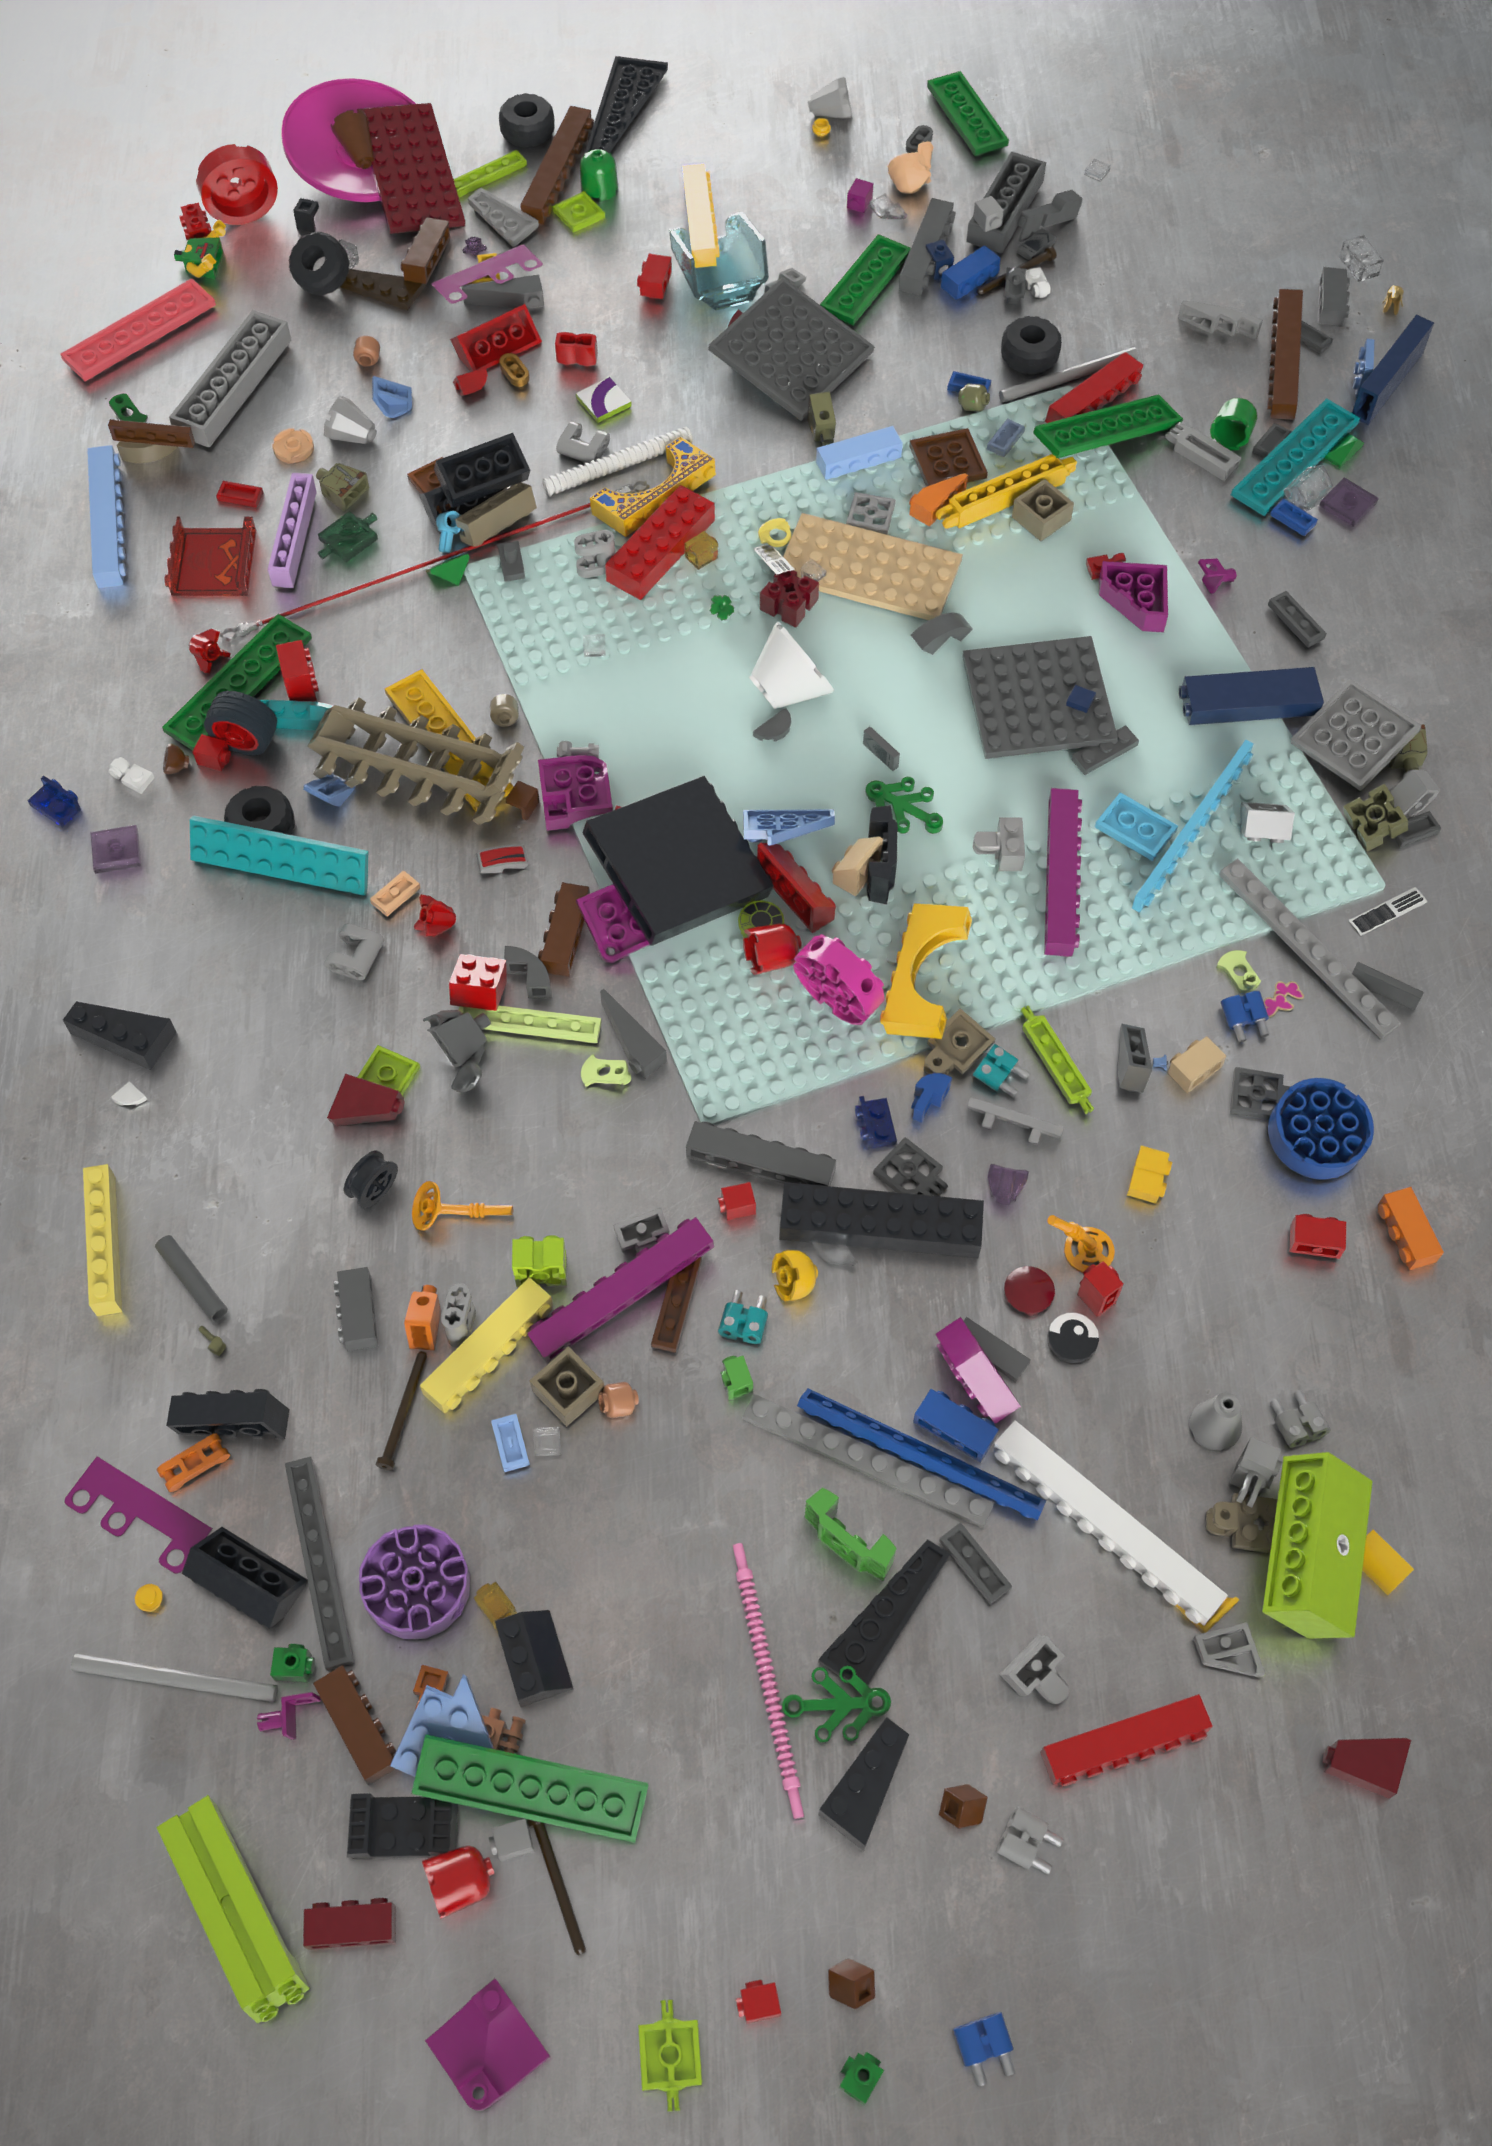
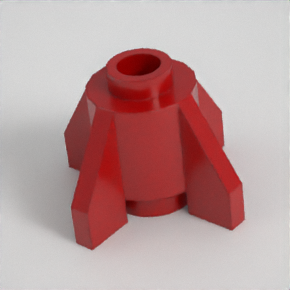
[189,629,231,674]
[414,895,456,937]

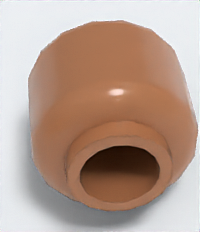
[353,336,380,367]
[598,1382,639,1418]

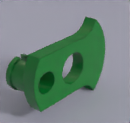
[109,393,148,423]

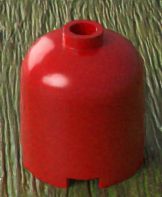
[743,924,802,975]
[422,1845,495,1919]

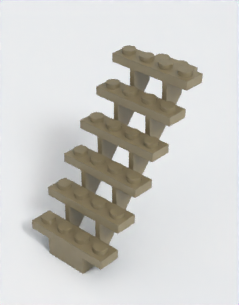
[307,697,524,825]

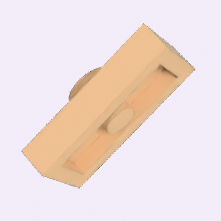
[370,870,420,917]

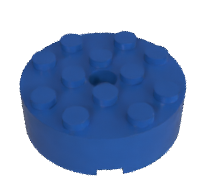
[1268,1078,1374,1179]

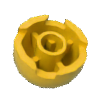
[771,1250,818,1301]

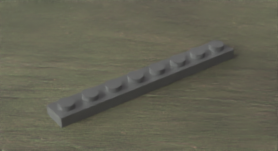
[285,1456,354,1671]

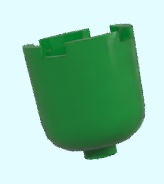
[580,149,618,201]
[1210,398,1258,451]

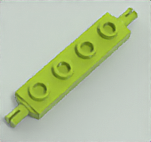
[1020,1005,1094,1114]

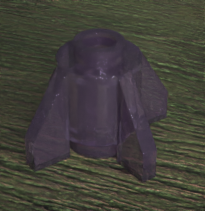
[987,1164,1029,1205]

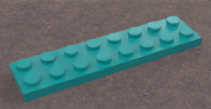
[1231,398,1360,516]
[189,815,369,896]

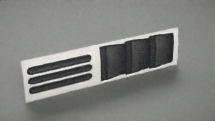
[754,544,795,575]
[1348,887,1427,936]

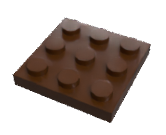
[909,428,988,487]

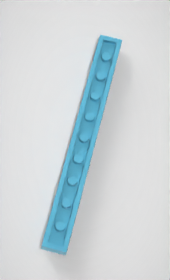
[1132,740,1254,913]

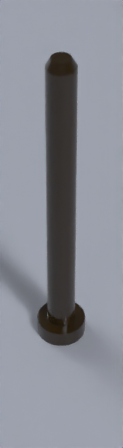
[977,246,1057,295]
[375,1351,427,1471]
[527,1819,586,1955]

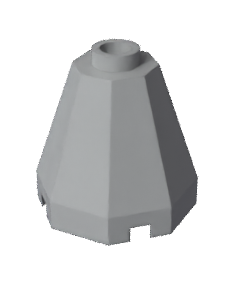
[808,77,852,119]
[324,396,377,444]

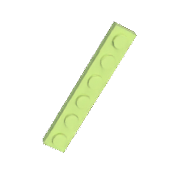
[459,1006,602,1043]

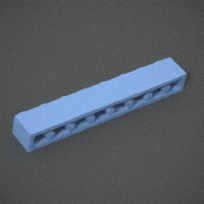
[87,445,126,588]

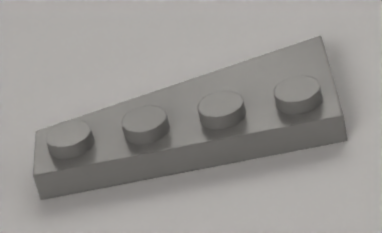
[468,188,539,248]

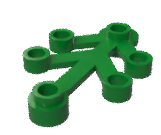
[865,777,943,834]
[782,1666,891,1742]

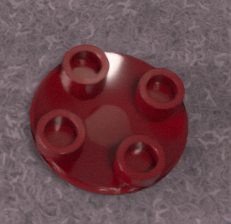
[1004,1266,1055,1316]

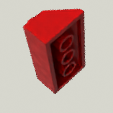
[450,304,542,372]
[757,843,836,933]

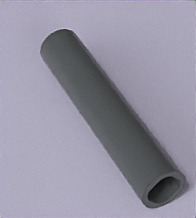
[155,1235,228,1321]

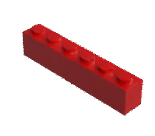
[1045,352,1143,423]
[1040,1694,1213,1787]

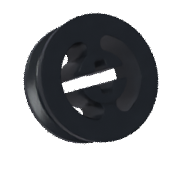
[343,1150,398,1208]

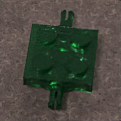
[318,511,378,563]

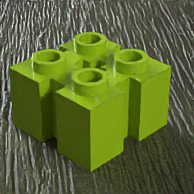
[512,1235,567,1287]

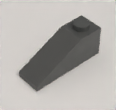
[1118,1024,1152,1093]

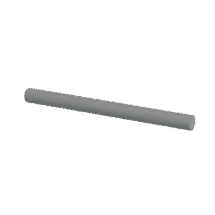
[999,348,1138,403]
[71,1654,278,1702]

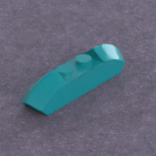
[260,700,332,730]

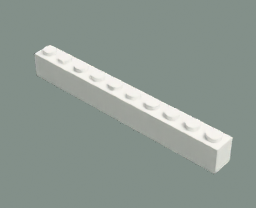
[993,1420,1228,1626]

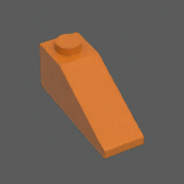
[909,473,968,527]

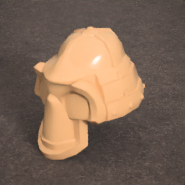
[887,141,933,194]

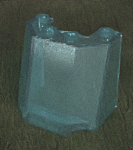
[669,212,769,311]

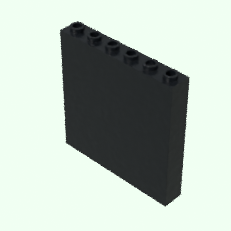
[582,776,774,946]

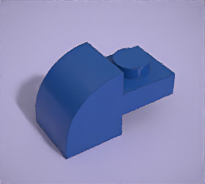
[911,1073,952,1123]

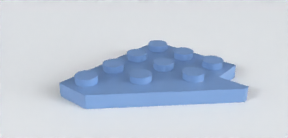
[743,809,835,845]
[390,1675,494,1777]

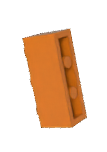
[1378,1187,1444,1270]

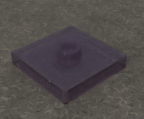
[1319,477,1379,527]
[90,825,141,874]

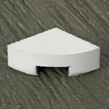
[111,1081,147,1106]

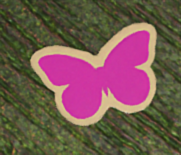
[1273,981,1304,999]
[1264,994,1294,1017]

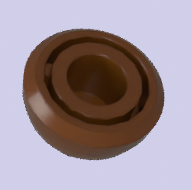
[163,743,189,775]

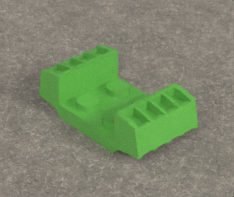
[804,1488,896,1581]

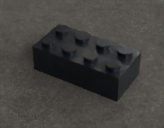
[434,433,531,508]

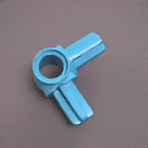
[436,511,464,553]

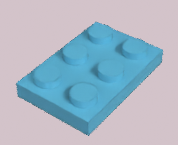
[1095,792,1178,861]

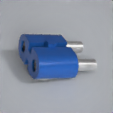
[1220,991,1269,1042]
[953,2012,1015,2086]

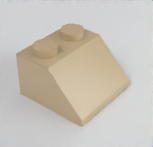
[832,837,883,896]

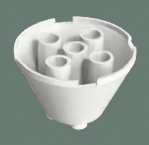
[749,621,835,709]

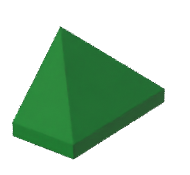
[1324,433,1364,468]
[425,554,470,586]

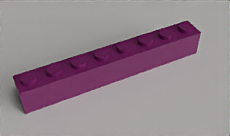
[1044,788,1082,957]
[527,1217,714,1363]

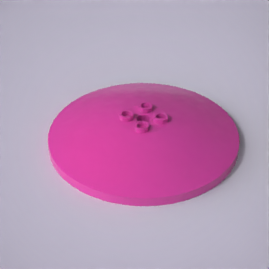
[281,78,416,202]

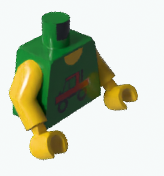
[174,220,226,279]

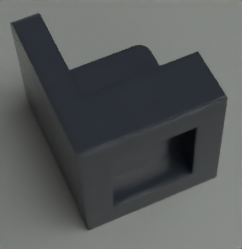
[293,198,319,233]

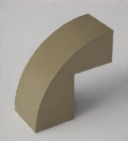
[117,441,178,463]

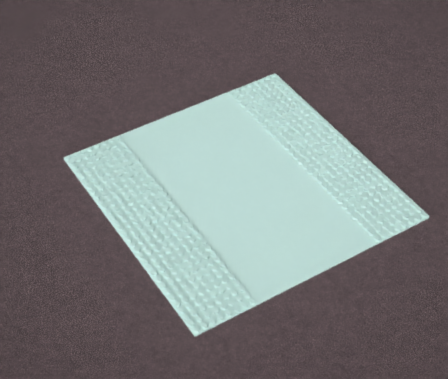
[464,385,1386,1125]

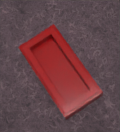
[216,480,263,508]

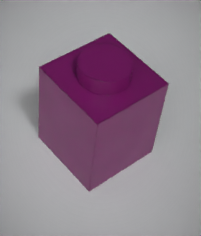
[847,178,874,213]

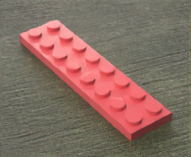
[60,278,216,381]

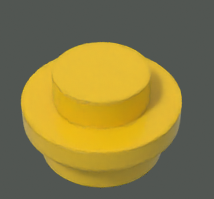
[812,118,831,136]
[135,1584,163,1612]

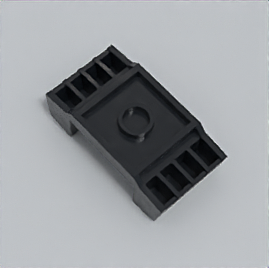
[867,805,898,904]
[347,1793,458,1859]

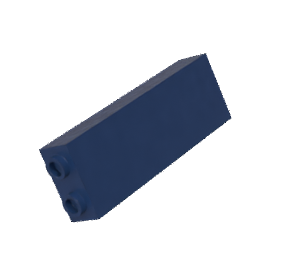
[1352,314,1434,425]
[1179,667,1324,725]

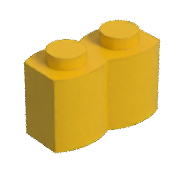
[1127,1146,1172,1203]

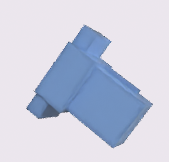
[1153,1055,1168,1071]

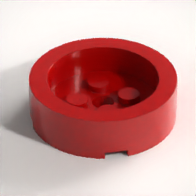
[196,144,278,225]

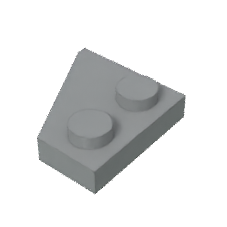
[1193,1622,1265,1677]

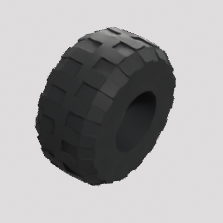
[499,93,555,148]
[289,232,349,296]
[1001,316,1062,375]
[224,786,295,835]

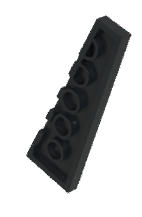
[818,1539,950,1686]

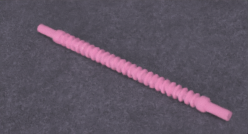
[733,1543,804,1819]

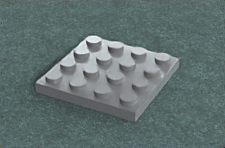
[1291,679,1421,791]

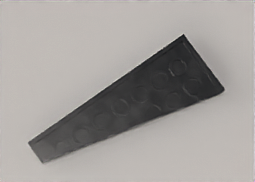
[584,56,668,155]

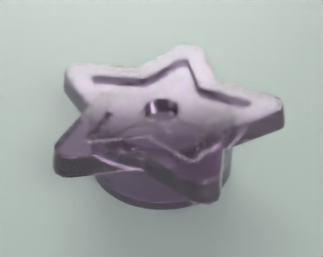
[462,237,487,257]

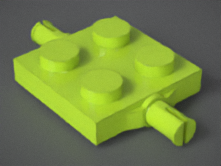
[638,2000,702,2112]

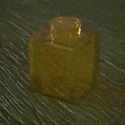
[685,531,719,570]
[474,1581,517,1630]

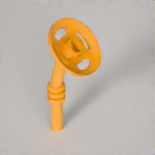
[412,1181,514,1231]
[1047,1215,1115,1273]

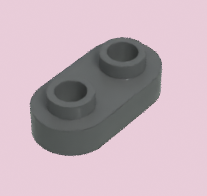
[906,125,933,153]

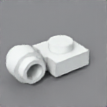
[1025,267,1050,299]
[108,757,154,794]

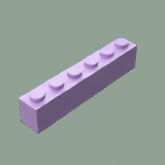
[268,473,317,588]

